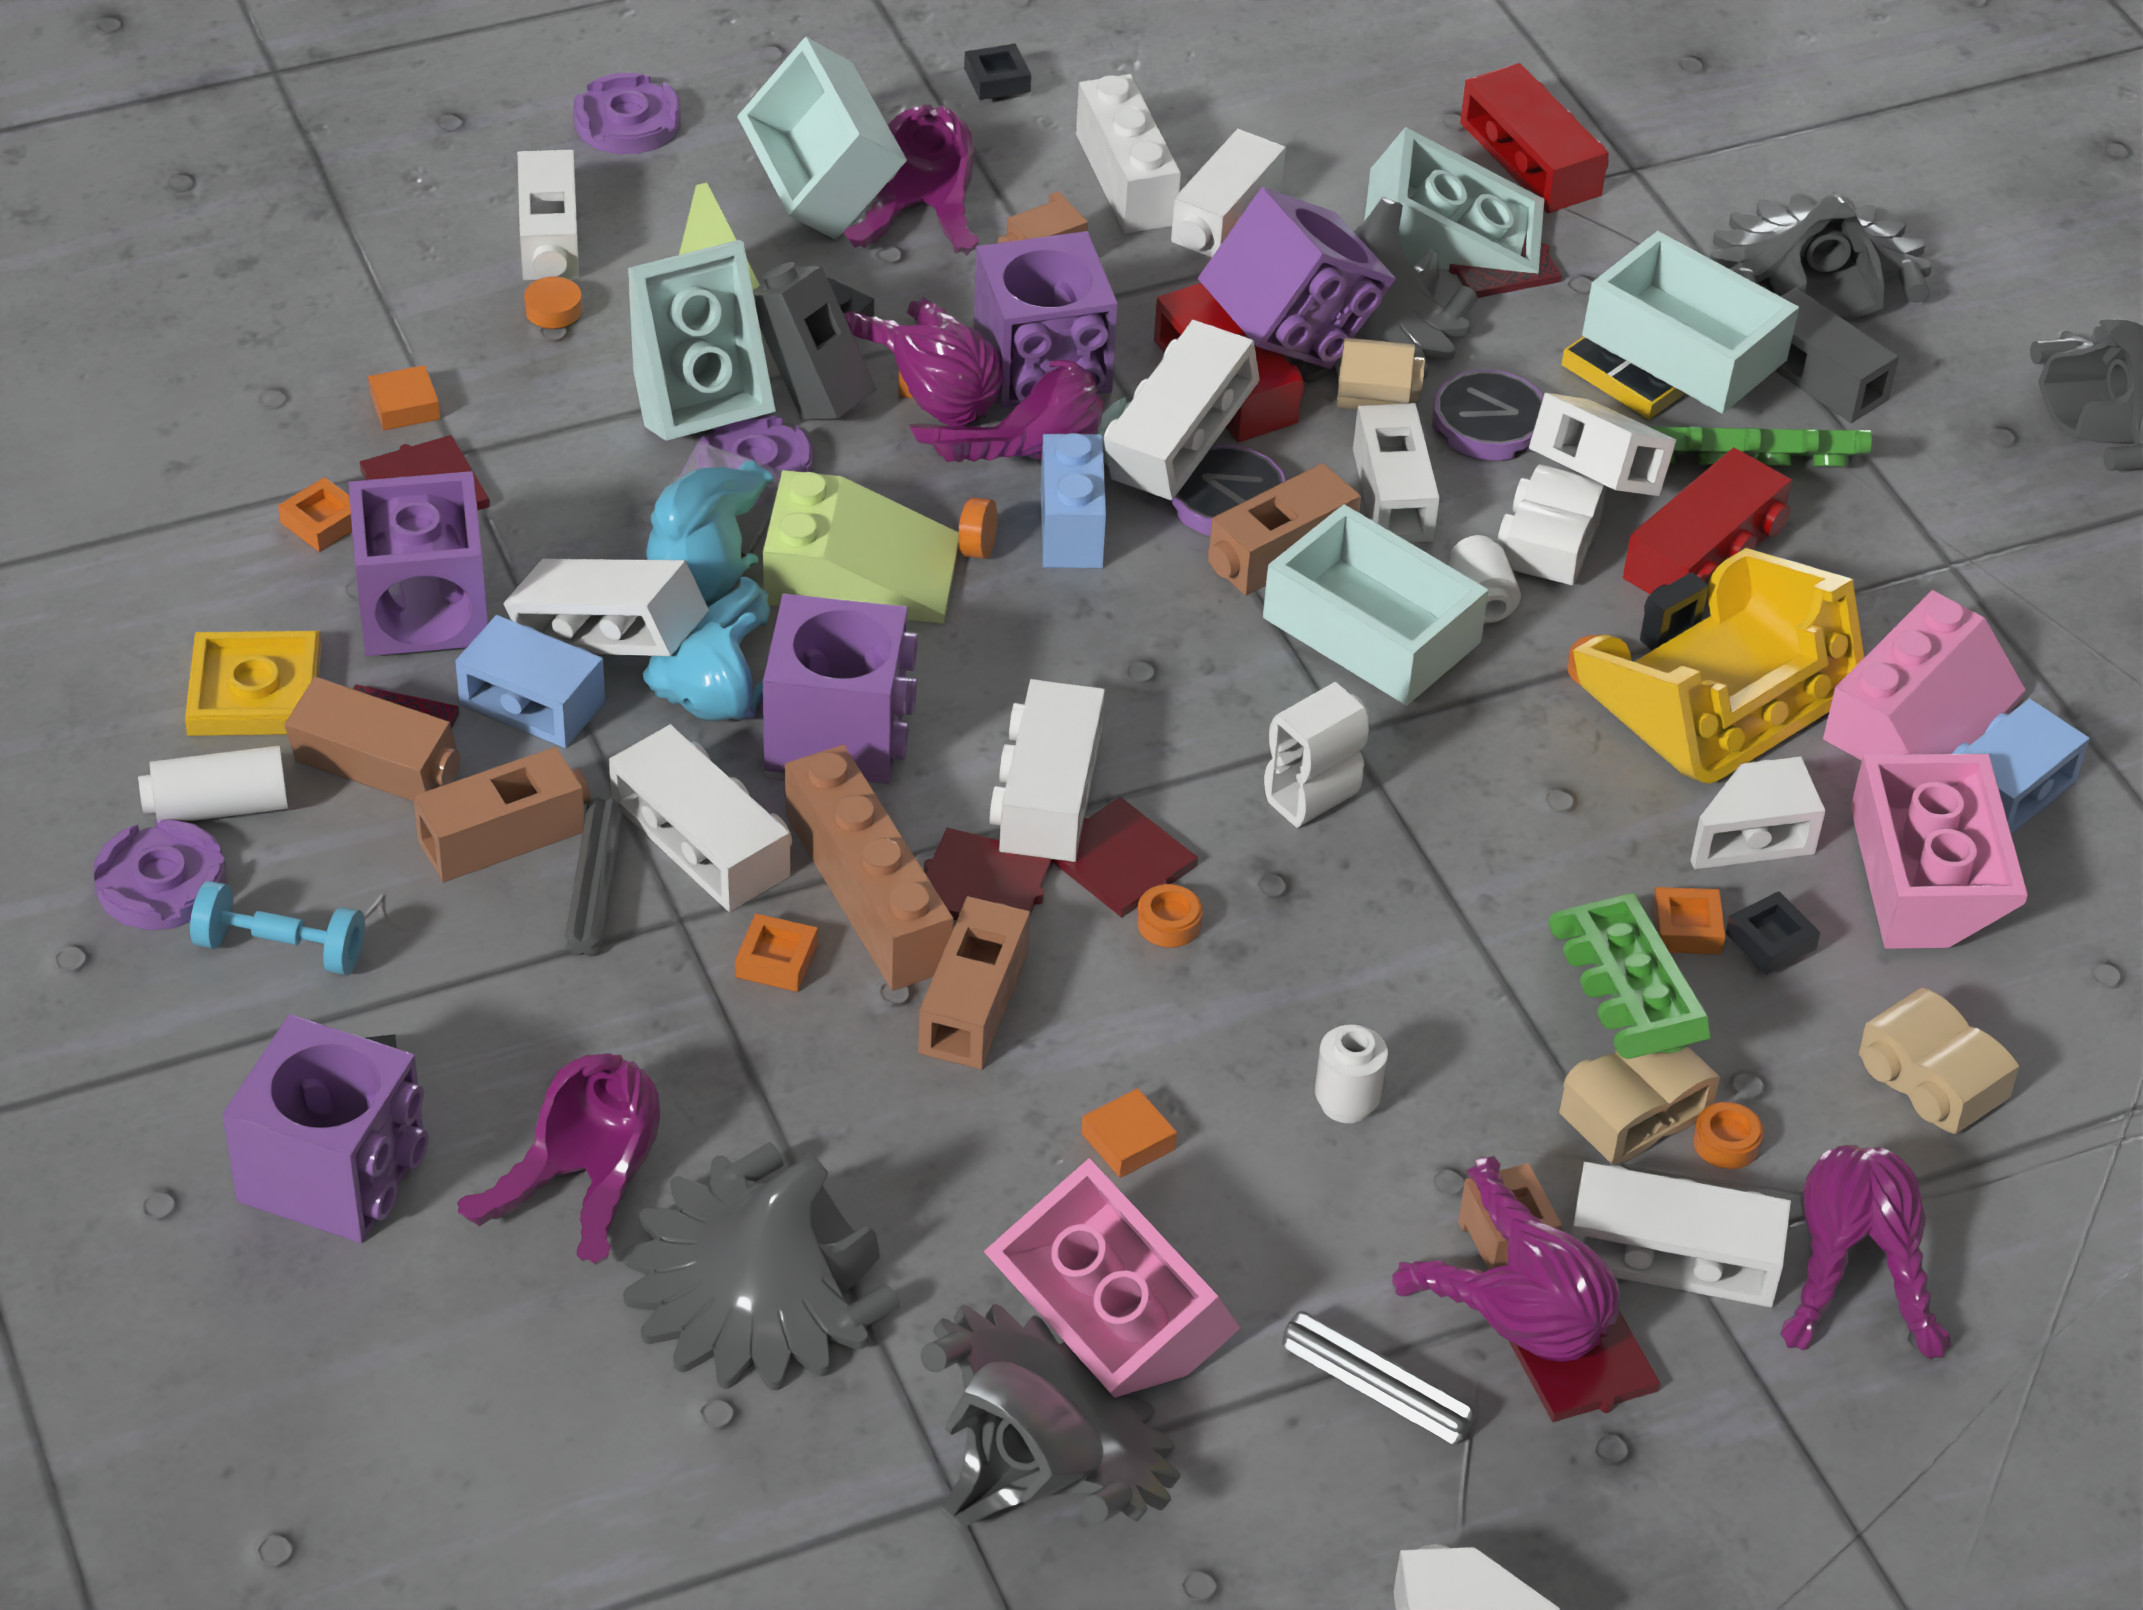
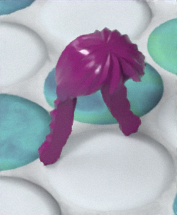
[844,104,979,256]
[843,296,1003,426]
[909,359,1103,462]
[457,1053,660,1265]
[1780,1145,1951,1359]
[1392,1156,1620,1362]

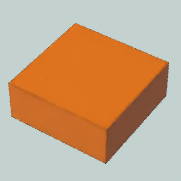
[368,365,440,431]
[278,477,352,552]
[1652,887,1725,955]
[735,913,818,992]
[1081,1088,1177,1178]

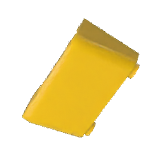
[1573,548,1865,784]

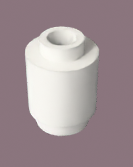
[1448,535,1521,624]
[1315,1025,1388,1123]

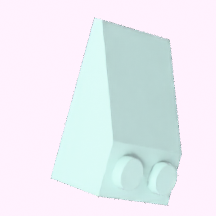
[1364,127,1544,274]
[628,240,776,441]

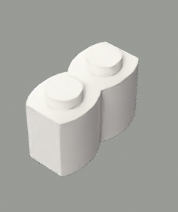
[1497,464,1607,585]
[1264,682,1370,828]

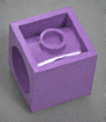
[1197,187,1396,369]
[974,231,1118,408]
[348,471,488,656]
[763,594,918,784]
[222,1014,429,1244]

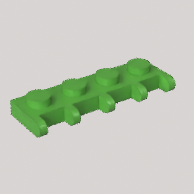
[1648,426,1872,468]
[1548,892,1711,1059]

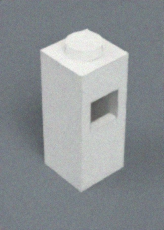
[1171,128,1286,258]
[517,150,579,280]
[1529,393,1676,496]
[1353,403,1439,543]

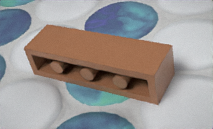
[785,744,953,991]

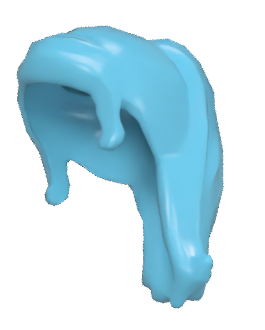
[646,460,774,607]
[643,577,770,722]

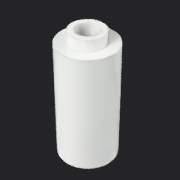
[138,745,288,823]

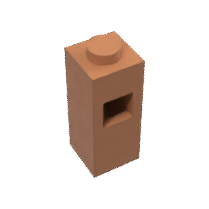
[1208,463,1361,596]
[284,676,460,802]
[413,746,591,882]
[918,896,1030,1070]

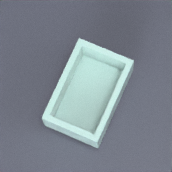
[737,36,907,240]
[1582,231,1799,414]
[1263,504,1489,706]

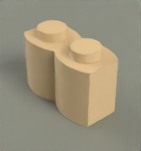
[1336,337,1425,410]
[1859,987,2019,1134]
[1559,1046,1720,1164]

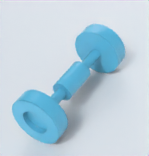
[190,881,365,976]

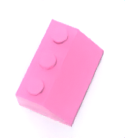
[1823,590,2026,761]
[1850,754,2028,949]
[984,1158,1241,1398]

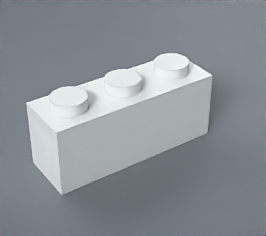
[1076,74,1181,234]
[1103,320,1260,501]
[503,559,709,656]
[990,679,1105,862]
[609,724,792,913]
[1571,1161,1791,1308]

